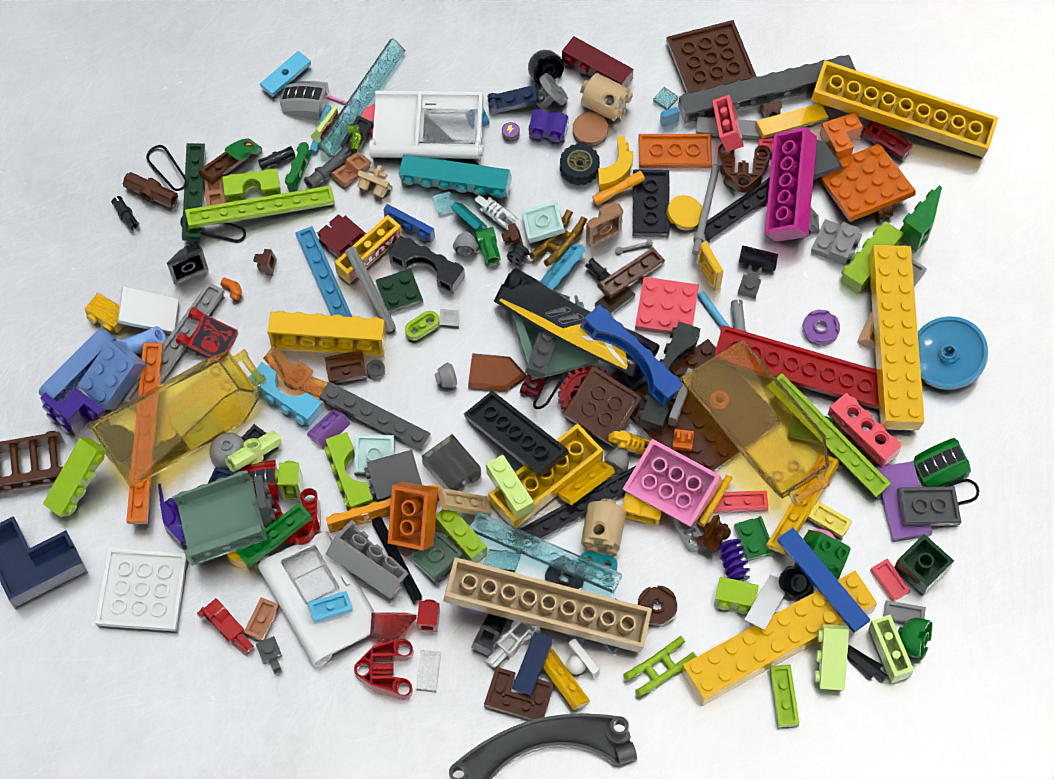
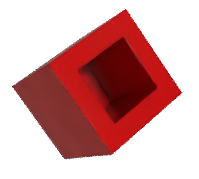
[416,599,440,632]

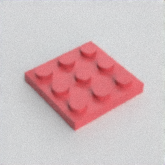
[635,277,699,334]

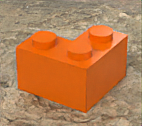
[820,112,863,159]

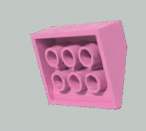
[623,439,723,527]

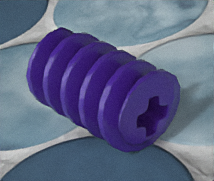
[718,539,750,581]

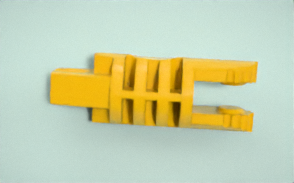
[608,430,651,455]

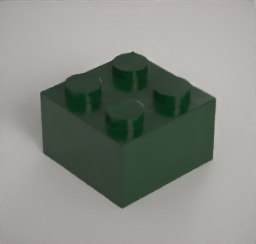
[894,534,954,595]

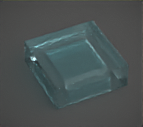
[653,87,678,110]
[432,191,454,215]

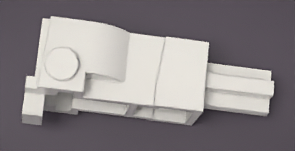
[486,620,541,668]

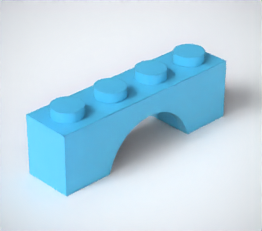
[247,362,324,427]

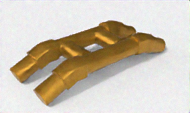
[529,209,588,267]

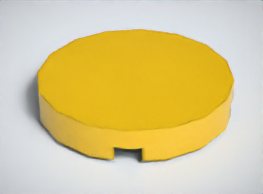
[667,195,702,230]

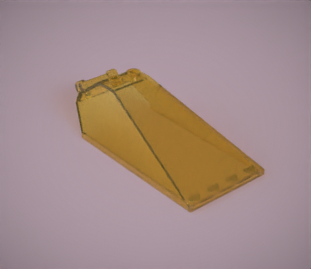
[680,340,830,506]
[88,349,267,488]

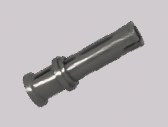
[304,146,352,189]

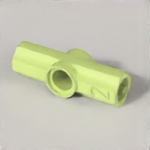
[225,430,282,472]

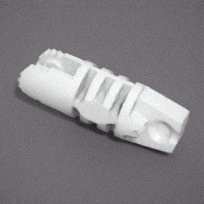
[475,195,518,231]

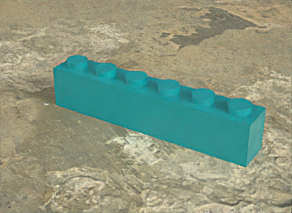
[399,154,512,198]

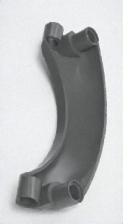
[449,713,637,779]

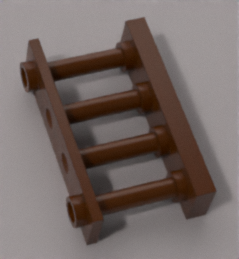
[0,431,64,493]

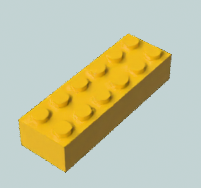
[267,310,387,357]
[488,423,603,530]

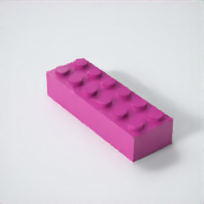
[765,127,817,242]

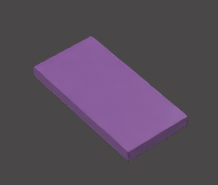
[875,461,933,542]

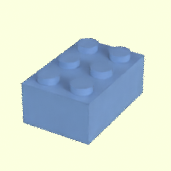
[77,340,147,410]

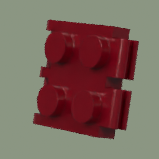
[317,214,366,258]

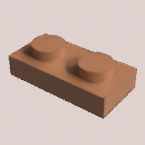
[244,597,280,641]

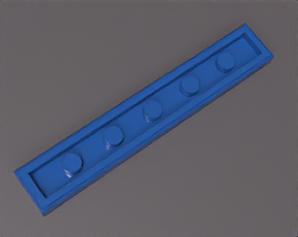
[777,528,871,633]

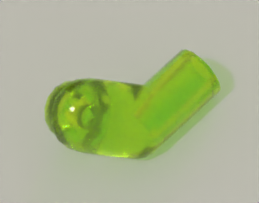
[347,124,361,149]

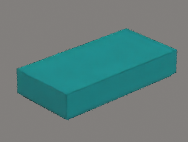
[451,202,487,230]

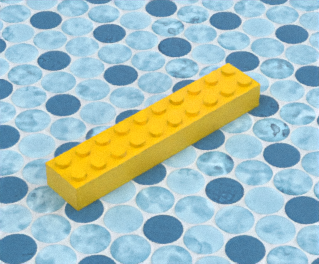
[811,60,998,158]
[869,245,925,430]
[681,570,877,706]

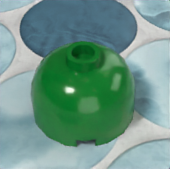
[898,618,933,659]

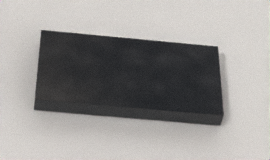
[632,169,670,237]

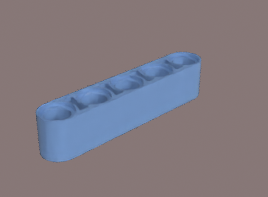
[39,328,118,403]

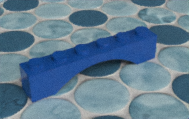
[580,305,683,406]

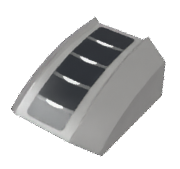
[280,81,329,120]

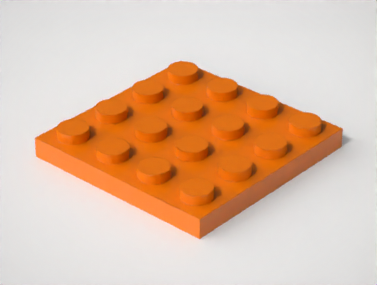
[818,144,916,222]

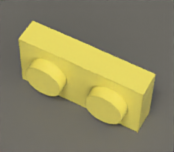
[808,501,852,539]

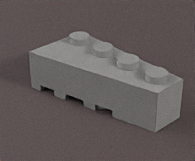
[325,520,409,599]

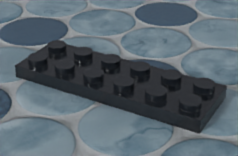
[464,390,569,478]

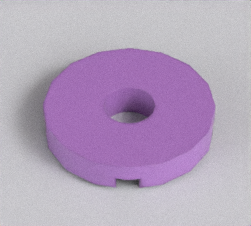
[802,309,840,346]

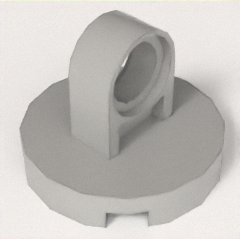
[535,73,568,109]

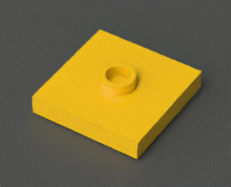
[698,241,724,291]

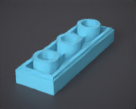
[260,51,311,97]

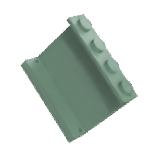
[512,295,598,380]
[172,470,268,566]

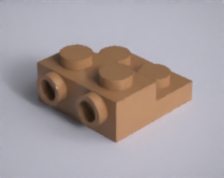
[586,201,623,247]

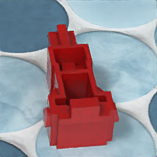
[197,598,254,654]

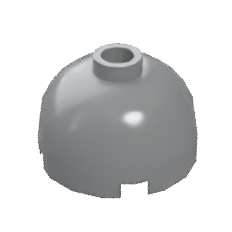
[209,433,245,471]

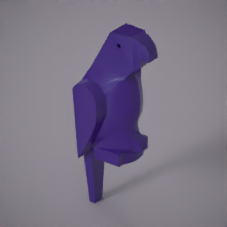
[158,483,186,546]

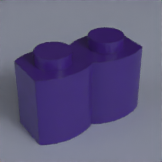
[528,110,569,142]

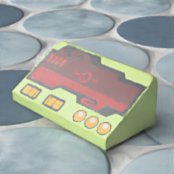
[311,106,339,145]

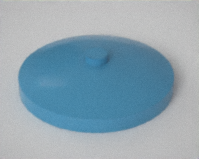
[918,316,988,390]

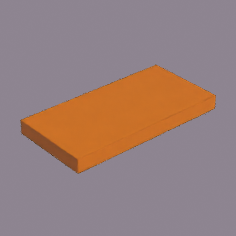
[638,134,712,168]

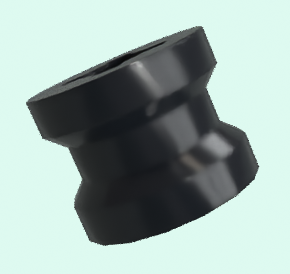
[506,243,530,266]

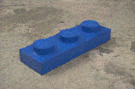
[383,204,435,243]

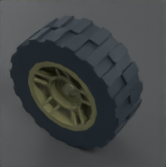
[560,143,600,185]

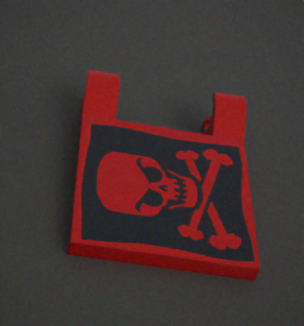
[176,307,238,363]

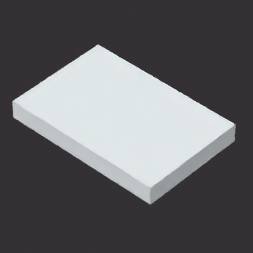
[117,287,178,334]

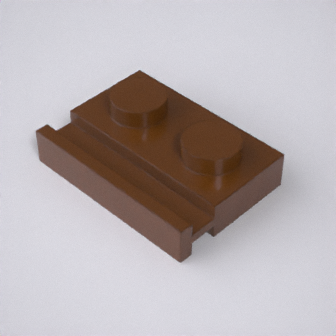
[325,350,367,384]

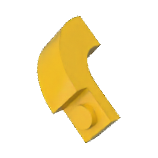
[598,136,634,192]

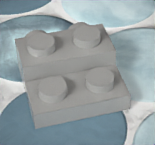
[811,219,862,265]

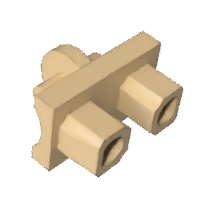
[357,165,393,198]

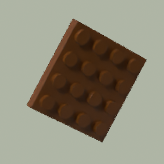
[666,20,756,93]

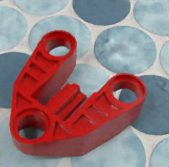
[272,488,321,545]
[354,639,414,700]

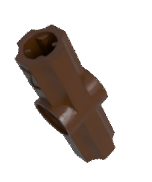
[122,172,178,208]

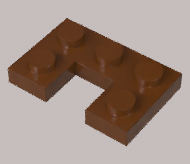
[484,667,555,720]

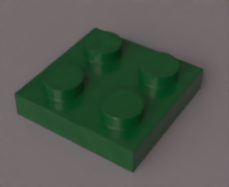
[376,268,423,314]

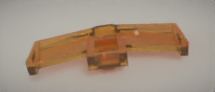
[263,344,336,397]

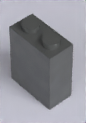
[364,450,422,502]

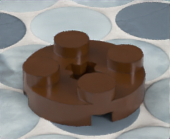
[638,585,677,627]

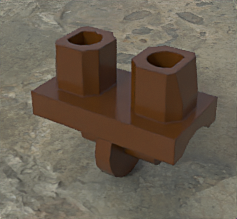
[696,515,731,553]

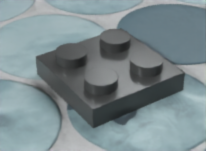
[254,475,276,528]

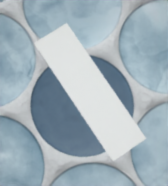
[744,574,785,630]

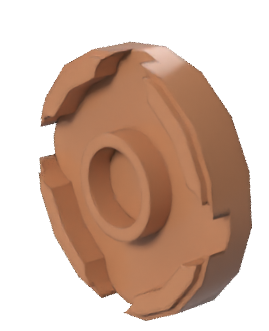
[573,112,608,146]

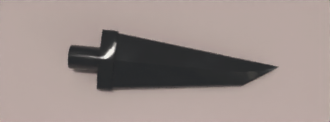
[847,644,888,681]

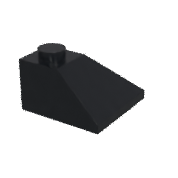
[167,243,208,284]

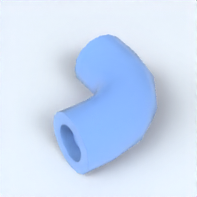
[117,326,166,354]

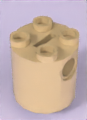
[580,73,633,121]
[581,499,626,556]

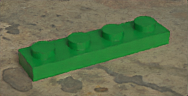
[236,502,313,568]

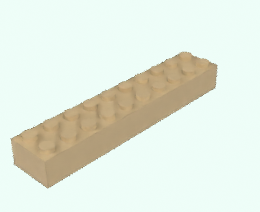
[443,557,652,653]

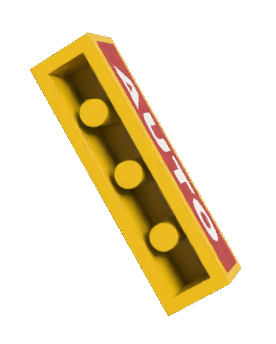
[334,215,402,284]

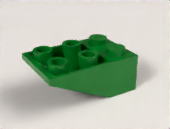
[900,185,942,252]

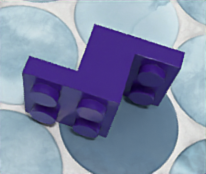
[40,387,111,436]

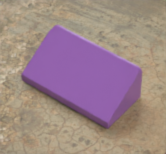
[307,409,350,449]

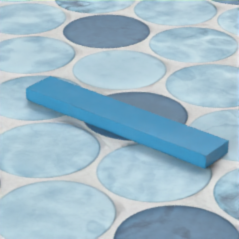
[295,226,352,317]

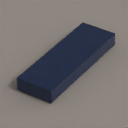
[512,631,554,697]

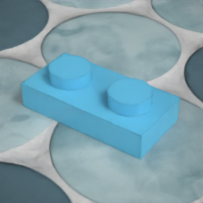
[307,591,353,623]

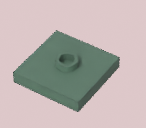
[409,531,465,583]

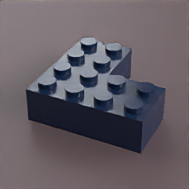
[0,516,87,608]

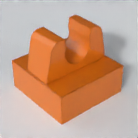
[672,429,694,452]

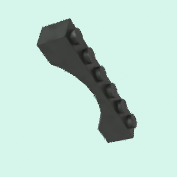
[637,321,701,434]

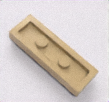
[438,488,492,517]

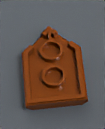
[468,353,527,392]

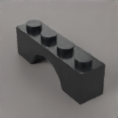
[389,236,465,294]
[471,614,508,657]

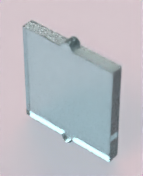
[483,549,521,573]

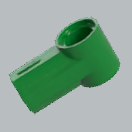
[475,227,501,265]

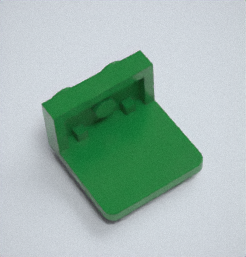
[794,529,851,580]

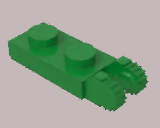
[285,142,311,192]

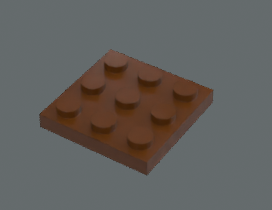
[563,366,642,446]

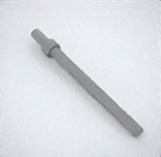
[692,164,720,255]

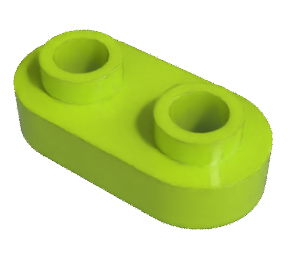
[405,311,439,341]

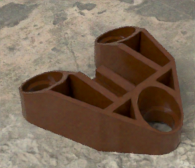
[717,144,771,192]

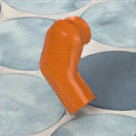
[220,277,242,300]

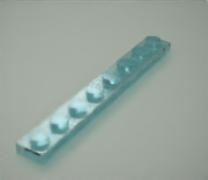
[317,38,406,158]
[470,512,622,594]

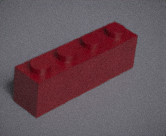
[562,36,634,87]

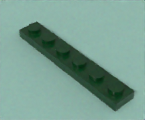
[182,143,205,241]

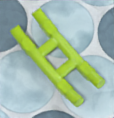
[623,635,697,697]

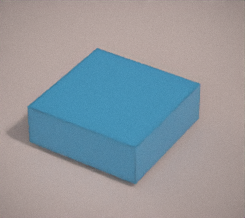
[660,107,680,127]

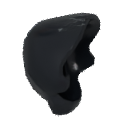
[778,566,814,599]

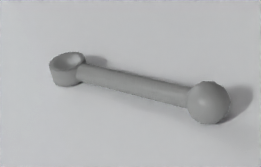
[615,239,653,255]

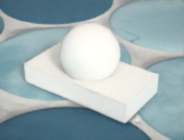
[566,639,600,679]

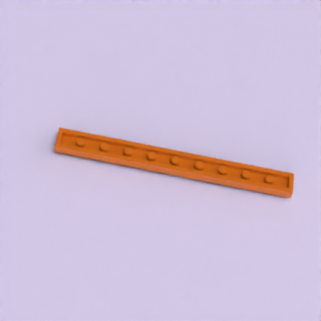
[126,343,164,524]

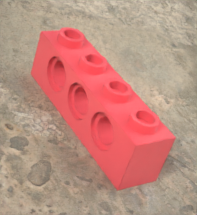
[827,393,902,468]

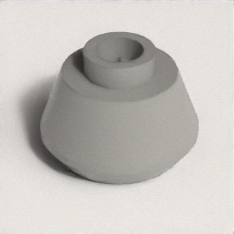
[452,232,478,255]
[435,362,457,388]
[604,448,630,473]

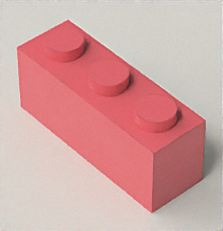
[712,94,744,152]

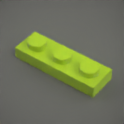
[770,664,800,728]

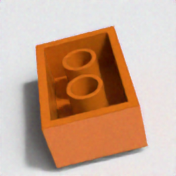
[388,481,438,550]

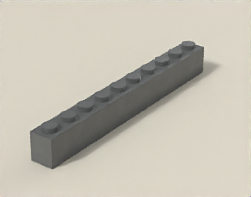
[678,54,856,124]

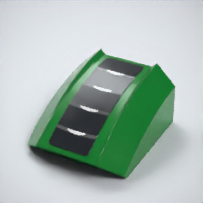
[914,438,971,487]

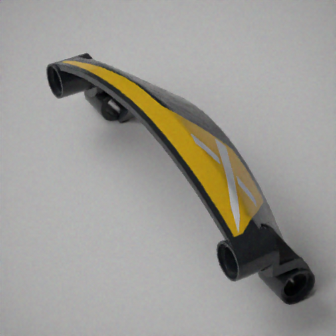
[494,268,660,377]

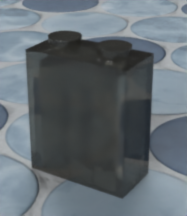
[421,434,481,492]

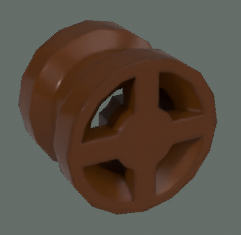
[873,205,893,222]

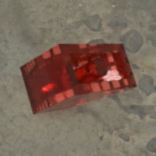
[370,612,417,643]

